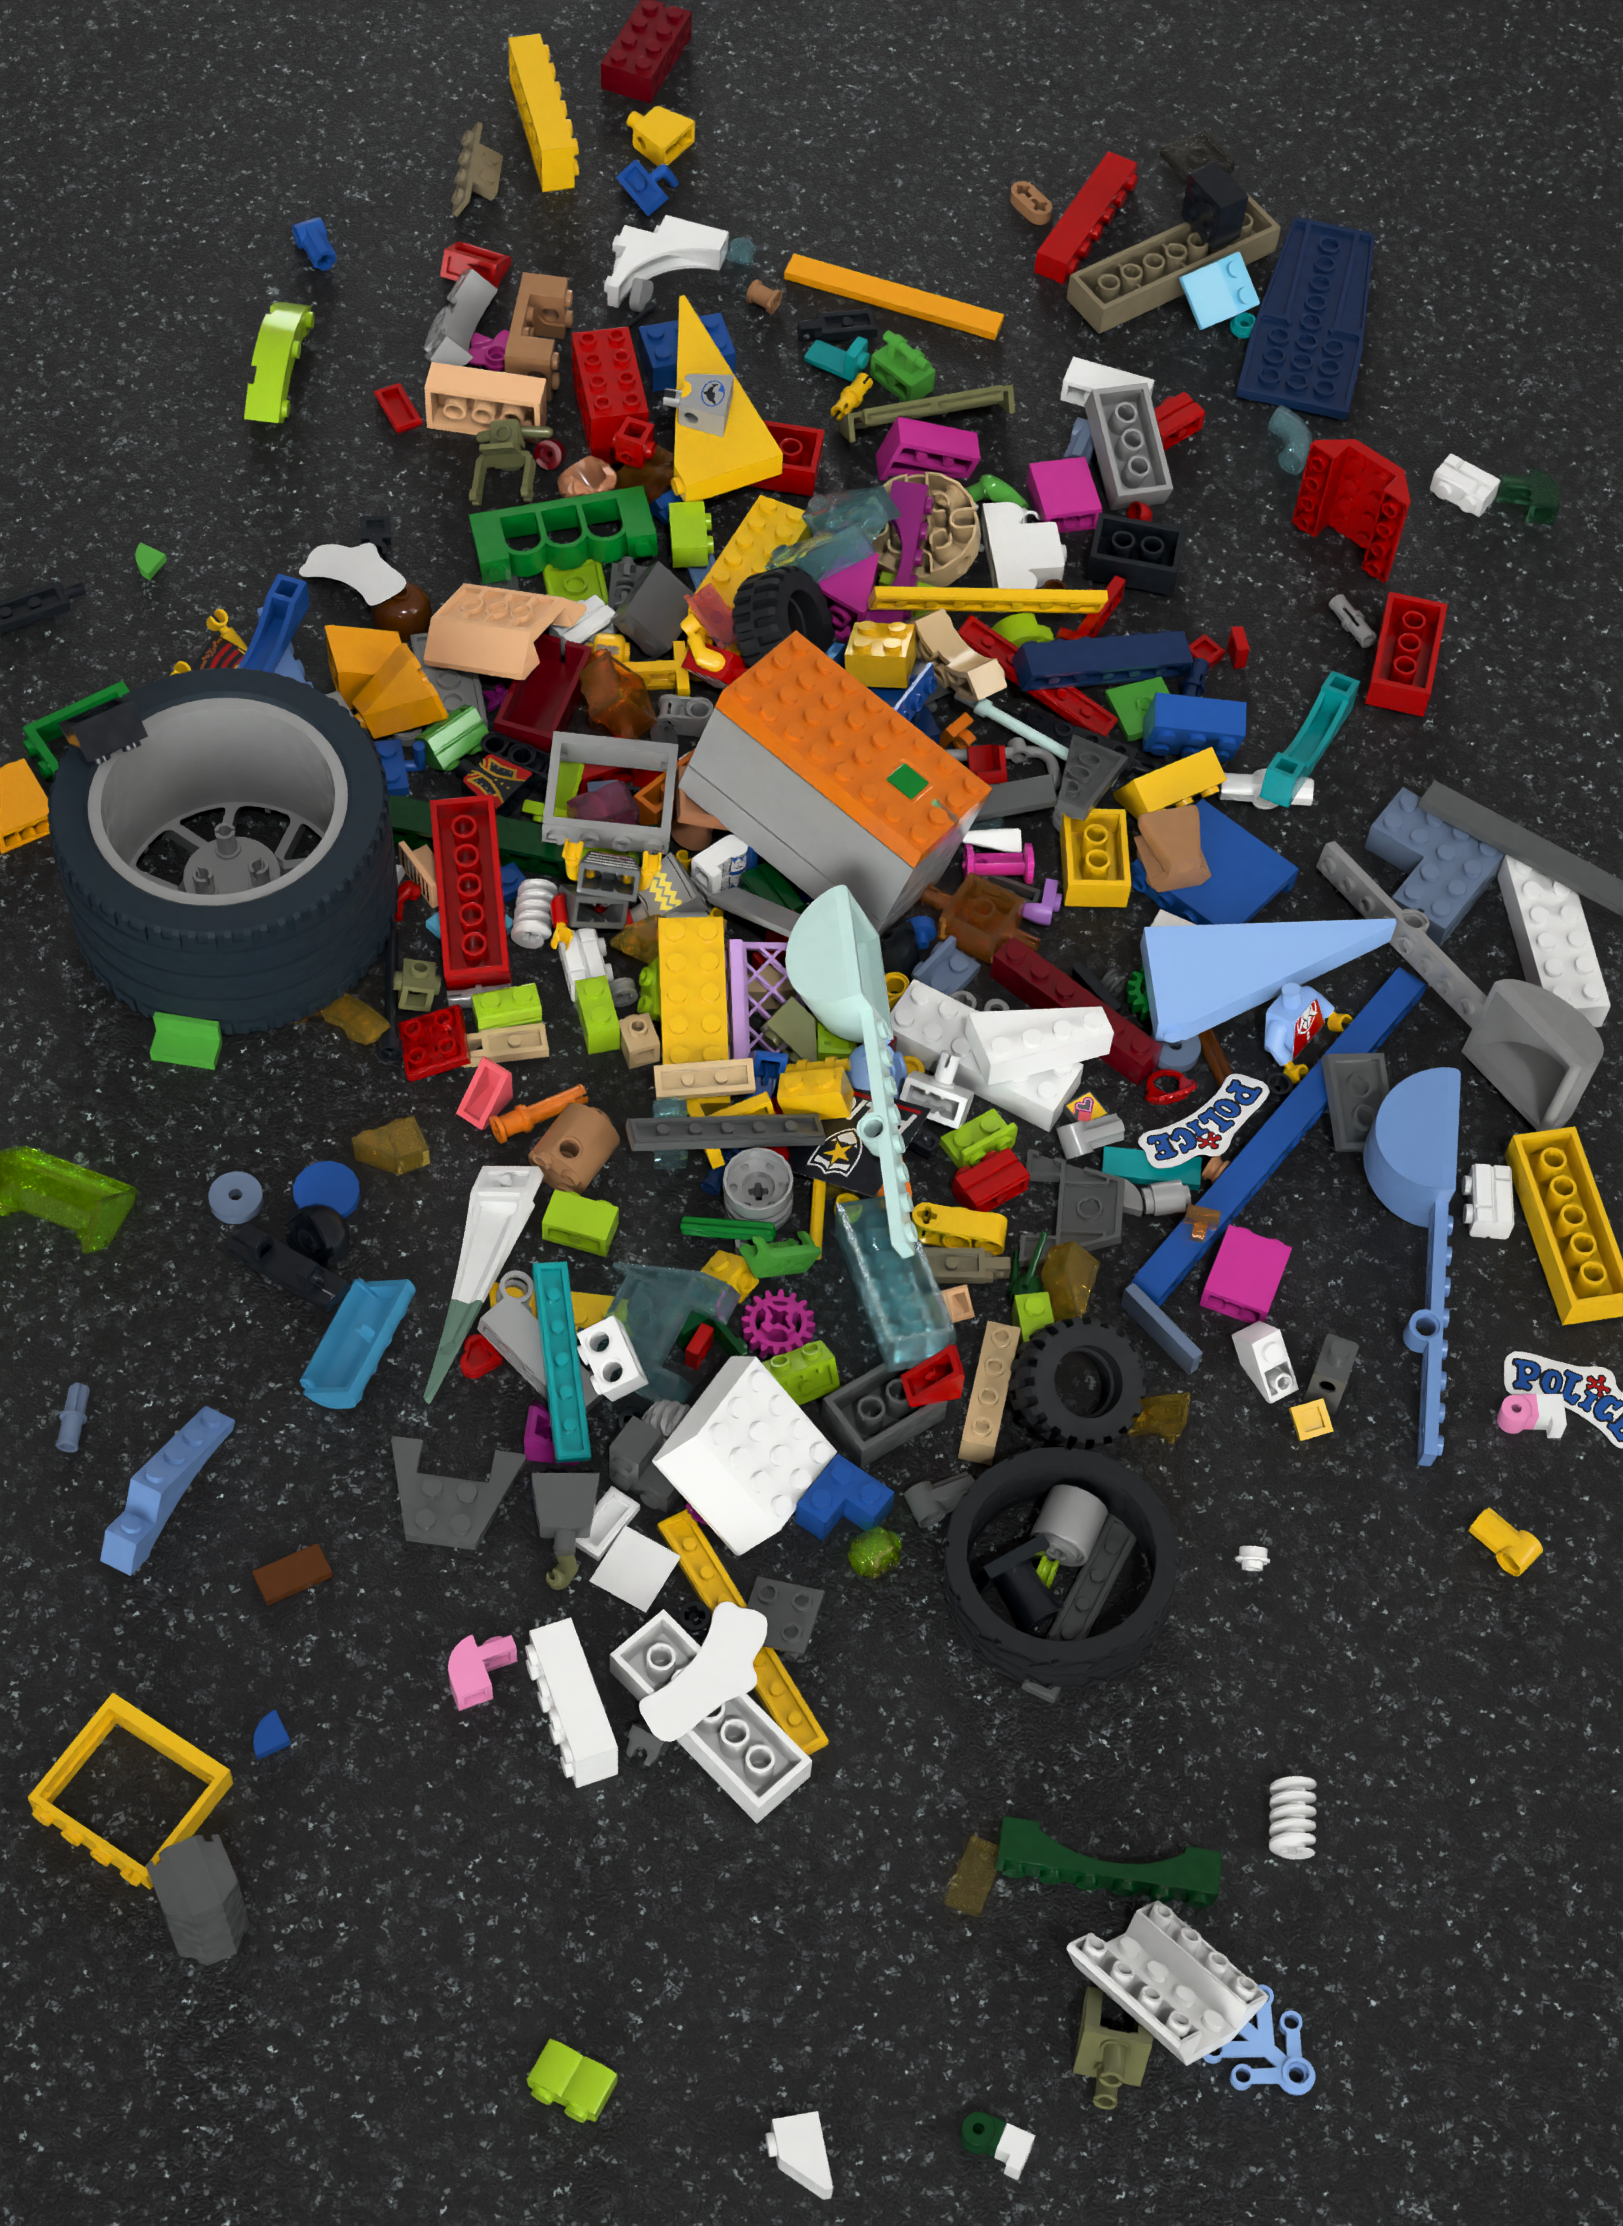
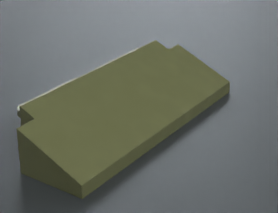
[837,384,1015,442]

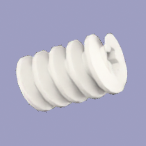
[511,879,558,949]
[1269,1776,1317,1859]

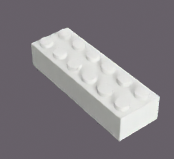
[1497,855,1611,1027]
[890,979,1084,1132]
[610,1609,812,1823]

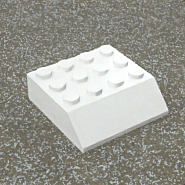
[652,1356,837,1556]

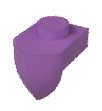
[1015,878,1062,927]

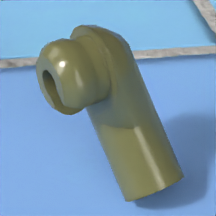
[546,1545,579,1590]

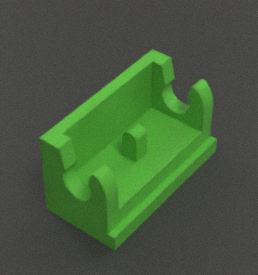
[739,1231,822,1279]

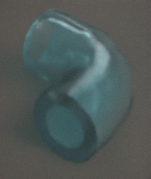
[1268,405,1312,475]

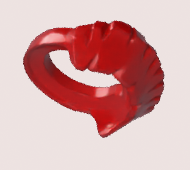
[1145,1069,1197,1105]

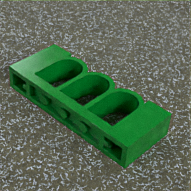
[469,485,658,584]

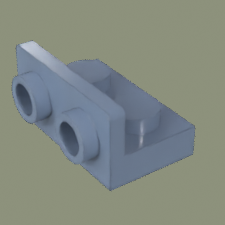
[911,935,981,996]

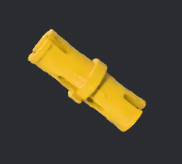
[830,373,873,421]

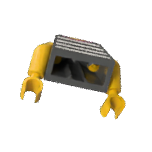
[562,838,662,902]

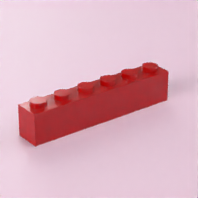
[1034,151,1139,285]

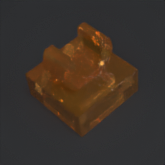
[1183,1204,1221,1243]

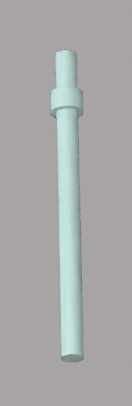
[954,693,1118,787]

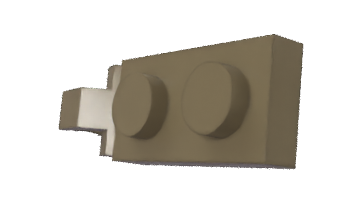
[917,1247,1011,1284]

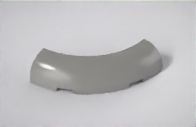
[424,269,498,366]

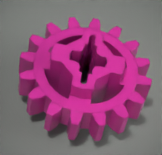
[741,1289,815,1358]

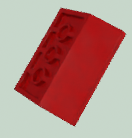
[1291,439,1411,584]

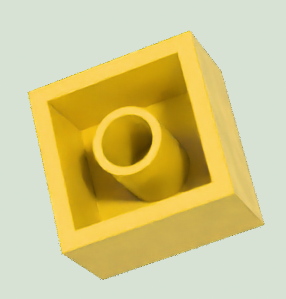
[844,621,917,688]

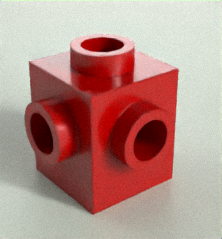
[612,416,657,469]

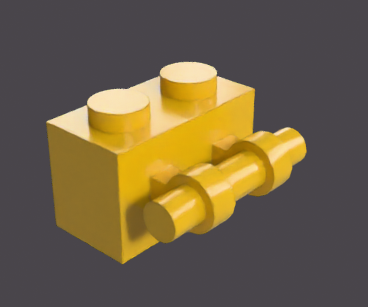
[777,1056,854,1120]

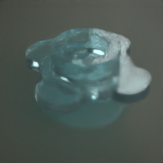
[726,238,757,265]

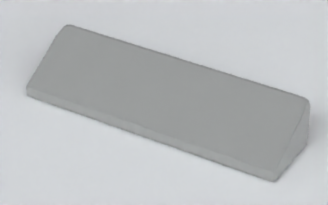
[707,887,801,937]

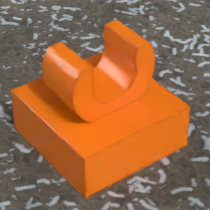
[939,712,976,749]

